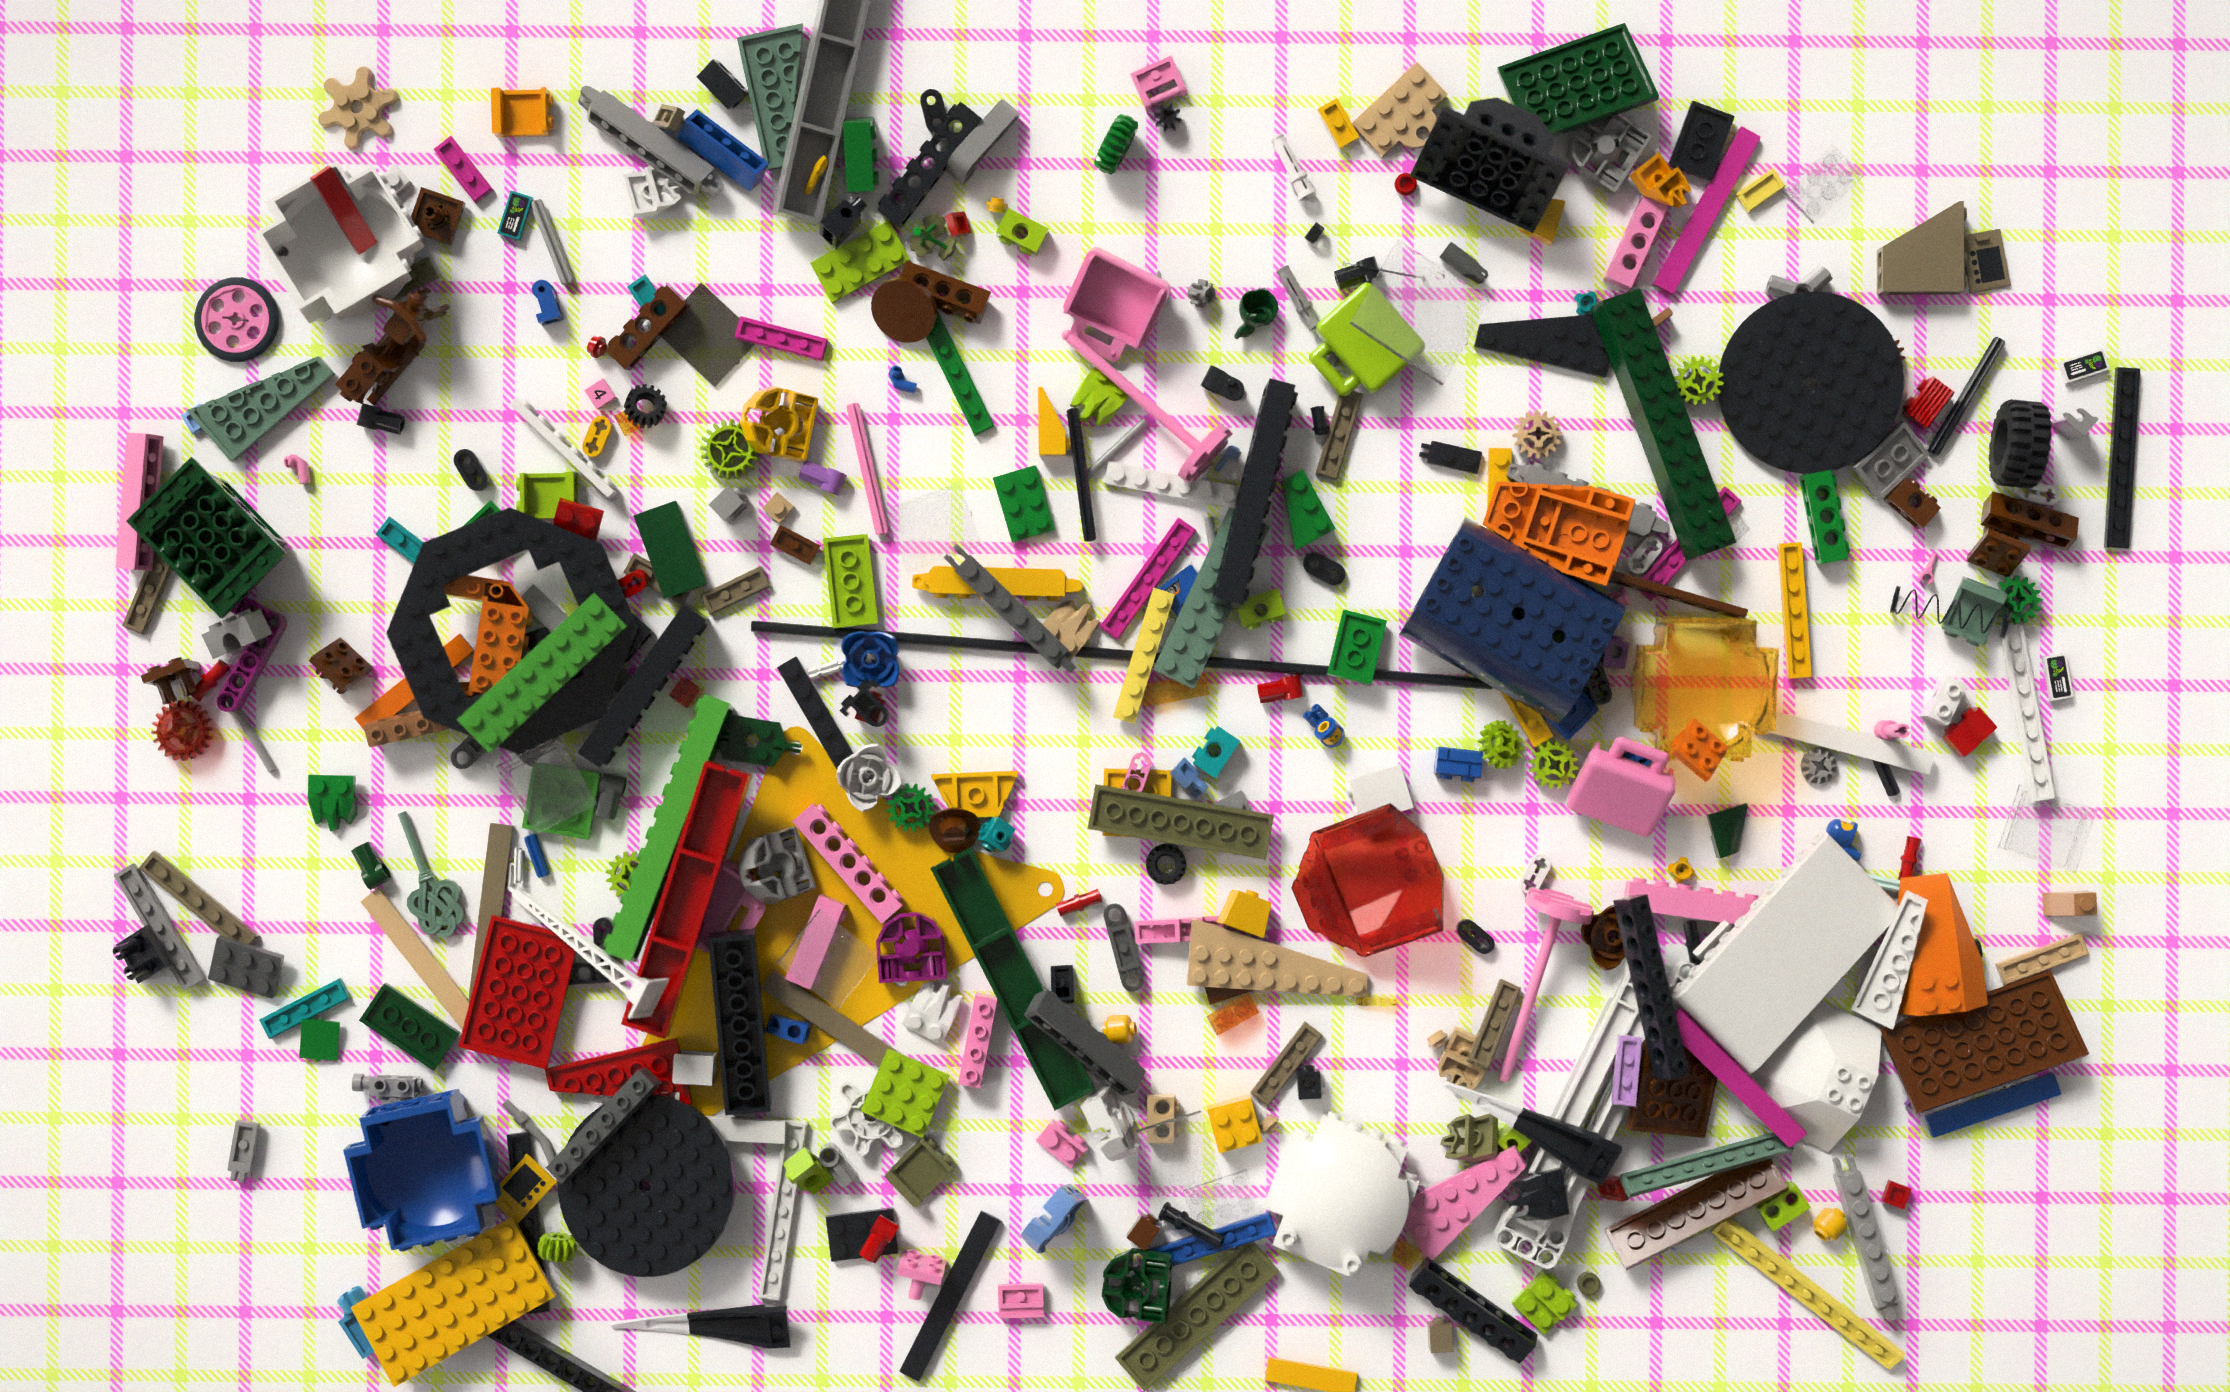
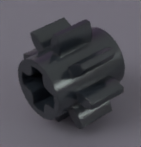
[1154,103,1182,133]

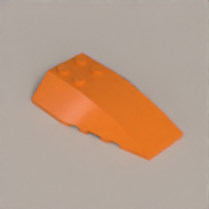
[1483,481,1636,587]
[1897,873,1988,1016]

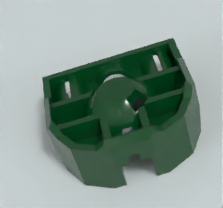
[1101,1248,1174,1324]

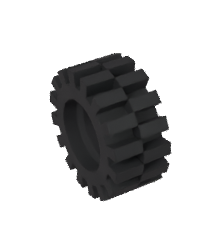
[624,384,667,429]
[1146,844,1187,885]

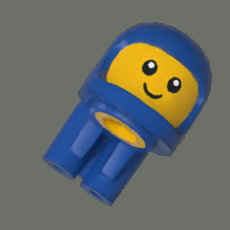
[1303,704,1345,748]
[1825,819,1861,861]

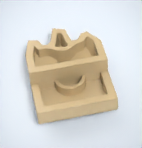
[1043,600,1100,661]
[1438,1026,1486,1090]

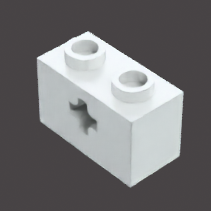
[1920,675,1968,726]

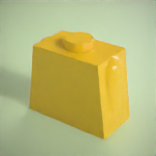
[1216,889,1271,938]

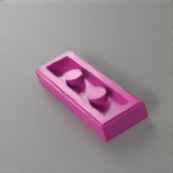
[433,136,494,204]

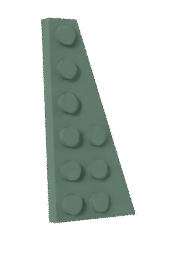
[737,23,804,171]
[187,356,335,462]

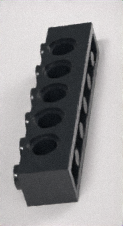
[877,101,983,229]
[1409,1257,1538,1364]

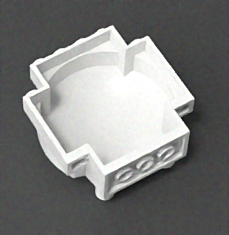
[252,161,424,324]
[1262,1111,1420,1280]

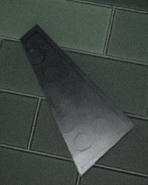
[1474,314,1610,378]

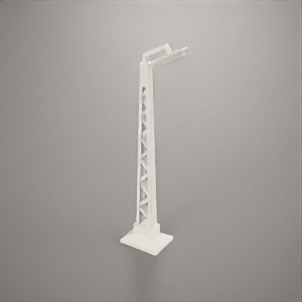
[508,848,669,1019]

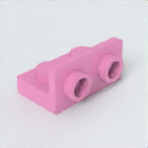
[1036,1119,1088,1169]

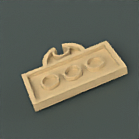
[1352,62,1448,157]

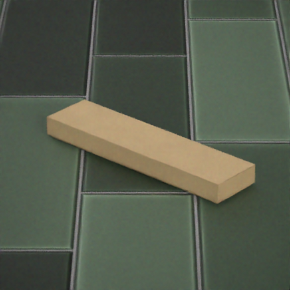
[1995,933,2089,985]

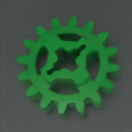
[1996,575,2042,625]
[886,783,935,832]

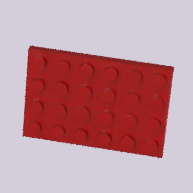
[458,915,577,1069]

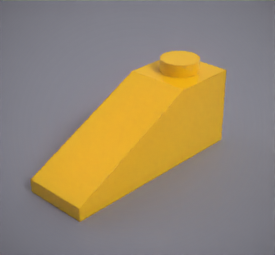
[1038,387,1071,457]

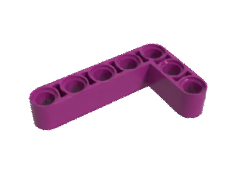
[216,595,287,712]

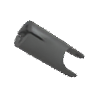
[1439,241,1488,284]

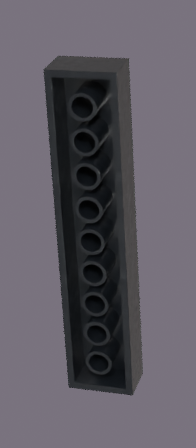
[1211,378,1298,610]

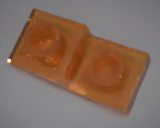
[1206,993,1260,1036]

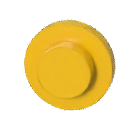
[986,197,1008,213]

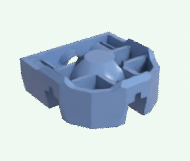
[1020,1183,1088,1254]

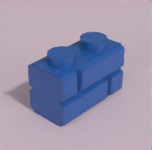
[1433,746,1484,782]

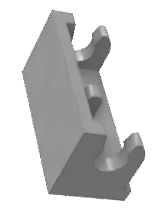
[2052,408,2099,441]

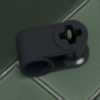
[1200,365,1245,401]

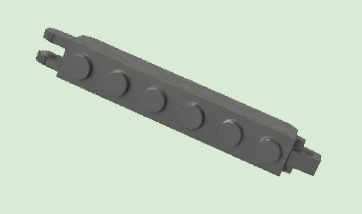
[943,544,1077,674]

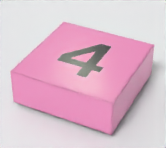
[584,378,617,410]

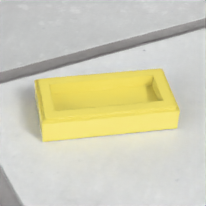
[1735,168,1786,213]

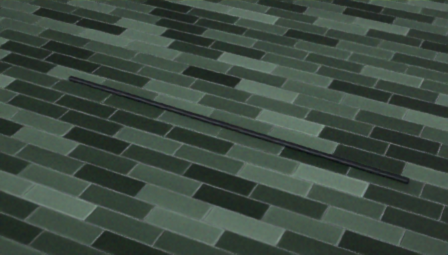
[751,620,1493,690]

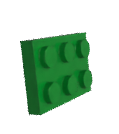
[993,465,1055,543]
[1327,609,1387,686]

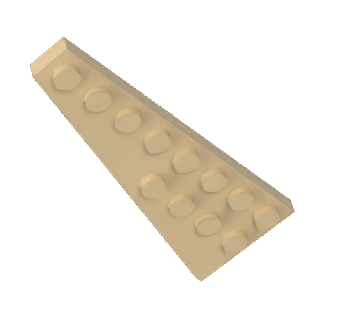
[1186,918,1368,997]

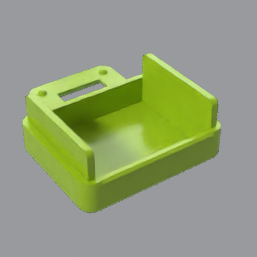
[1309,283,1424,397]

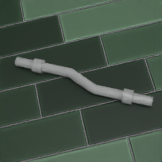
[502,1099,555,1164]

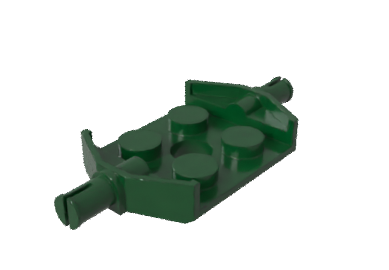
[716,714,802,767]

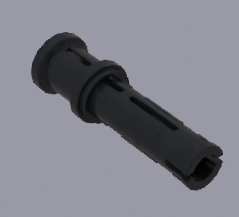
[1158,1202,1226,1249]

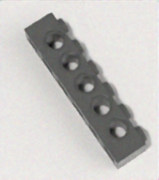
[546,1067,662,1184]

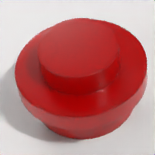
[1394,173,1417,196]
[587,336,607,358]

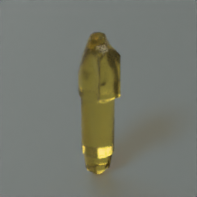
[1354,997,1397,1007]

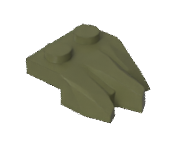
[1440,1113,1498,1162]

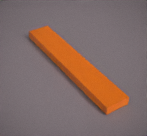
[354,633,475,730]

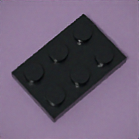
[1668,100,1735,181]
[826,1207,899,1262]

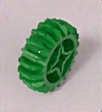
[1094,114,1138,175]

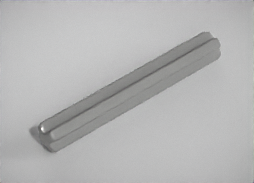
[530,199,573,285]

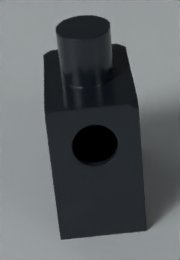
[819,197,867,249]

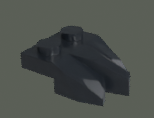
[1506,1168,1569,1221]

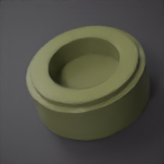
[1577,1271,1601,1295]

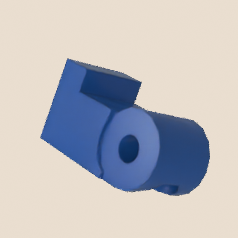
[532,279,564,326]
[766,1013,813,1045]

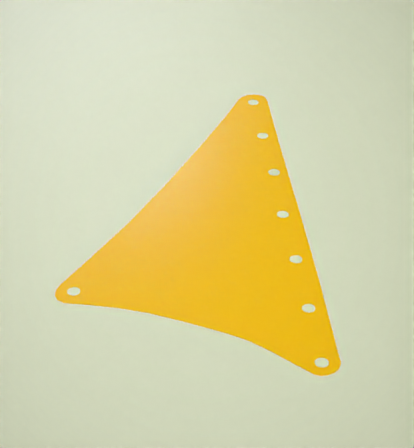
[641,726,1064,1116]

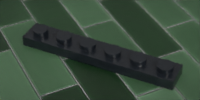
[777,656,864,774]

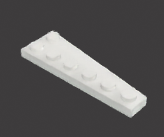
[1851,890,1928,1030]

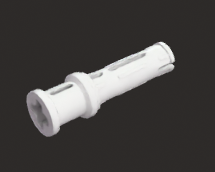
[1270,133,1317,202]

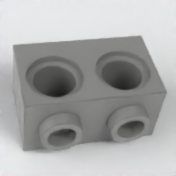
[708,486,749,524]

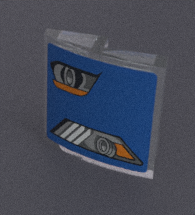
[1156,561,1199,621]

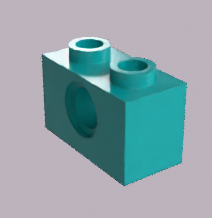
[1192,726,1240,779]

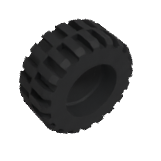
[1988,399,2052,489]

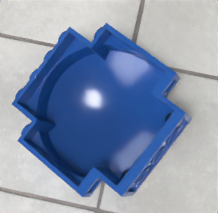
[343,1088,502,1252]

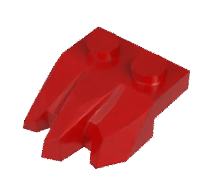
[553,498,604,542]

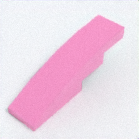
[1134,916,1228,944]

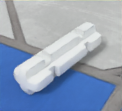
[808,657,846,680]

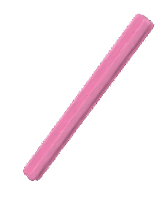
[846,403,889,535]

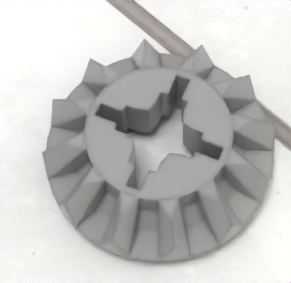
[1800,748,1838,784]

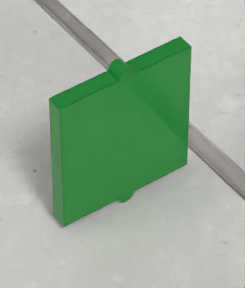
[299,1018,340,1062]

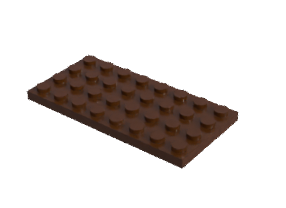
[1880,970,2089,1115]

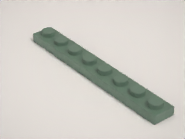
[1619,1132,1794,1198]

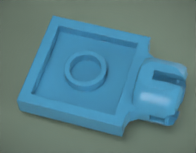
[337,1286,374,1359]

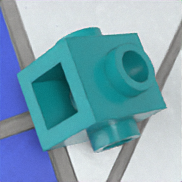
[977,817,1016,853]

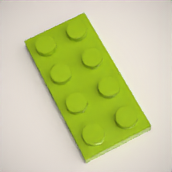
[810,220,911,304]
[823,534,878,629]

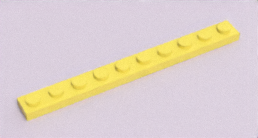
[1711,1219,1905,1370]

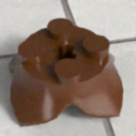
[1581,905,1626,971]

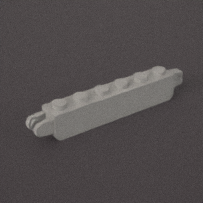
[578,85,724,197]
[1506,462,1670,537]
[1832,1153,1900,1321]

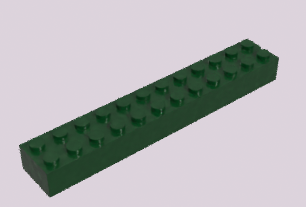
[1590,288,1737,561]
[930,846,1095,1111]

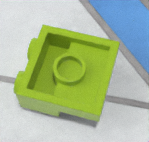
[1511,1270,1577,1335]

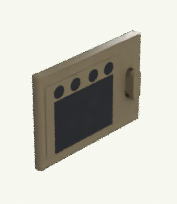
[1964,229,2011,294]

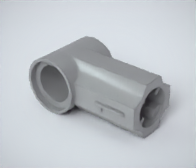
[819,1143,858,1188]

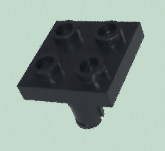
[112,925,171,984]

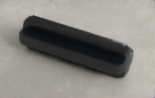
[1872,760,1900,796]

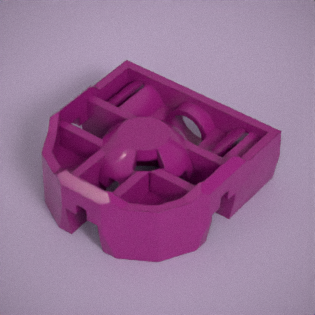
[876,912,948,983]

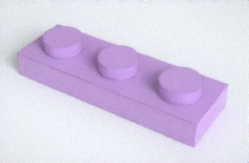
[1611,1035,1642,1106]

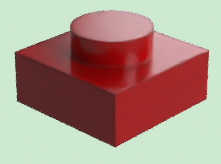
[944,211,972,237]
[1881,1179,1912,1210]

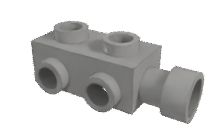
[352,1073,424,1101]

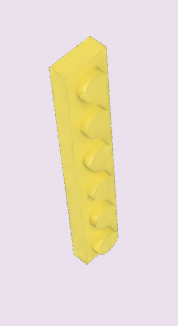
[1113,588,1175,724]

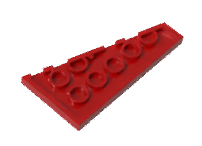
[545,1037,693,1104]

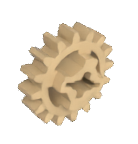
[1512,410,1562,459]

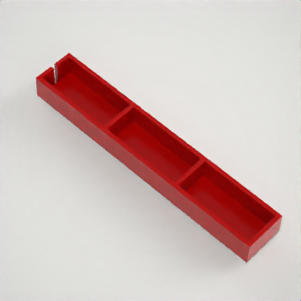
[621,761,752,1039]

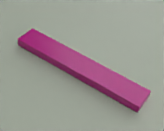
[1638,486,1742,601]
[1100,517,1196,640]

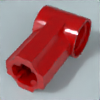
[1257,674,1304,704]
[859,1215,899,1264]

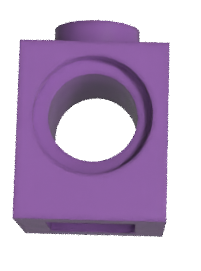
[1600,635,1630,669]

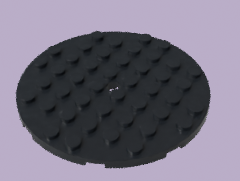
[1717,291,1904,474]
[558,1093,736,1277]

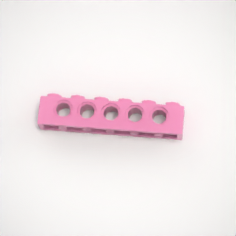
[792,803,904,924]

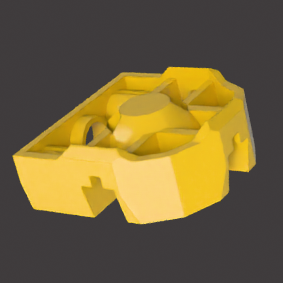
[740,386,819,462]

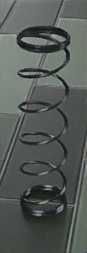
[1890,585,2011,639]

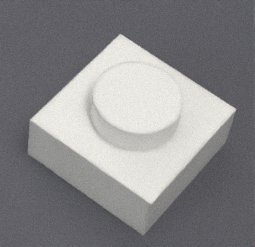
[384,164,412,195]

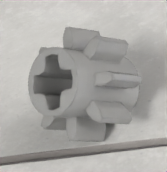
[1188,279,1216,308]

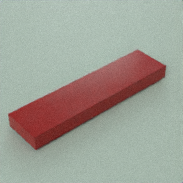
[310,165,377,255]

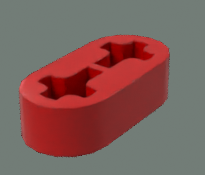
[617,569,649,599]

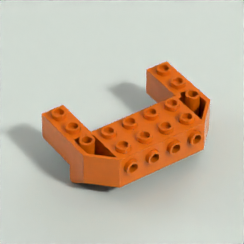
[443,575,533,700]

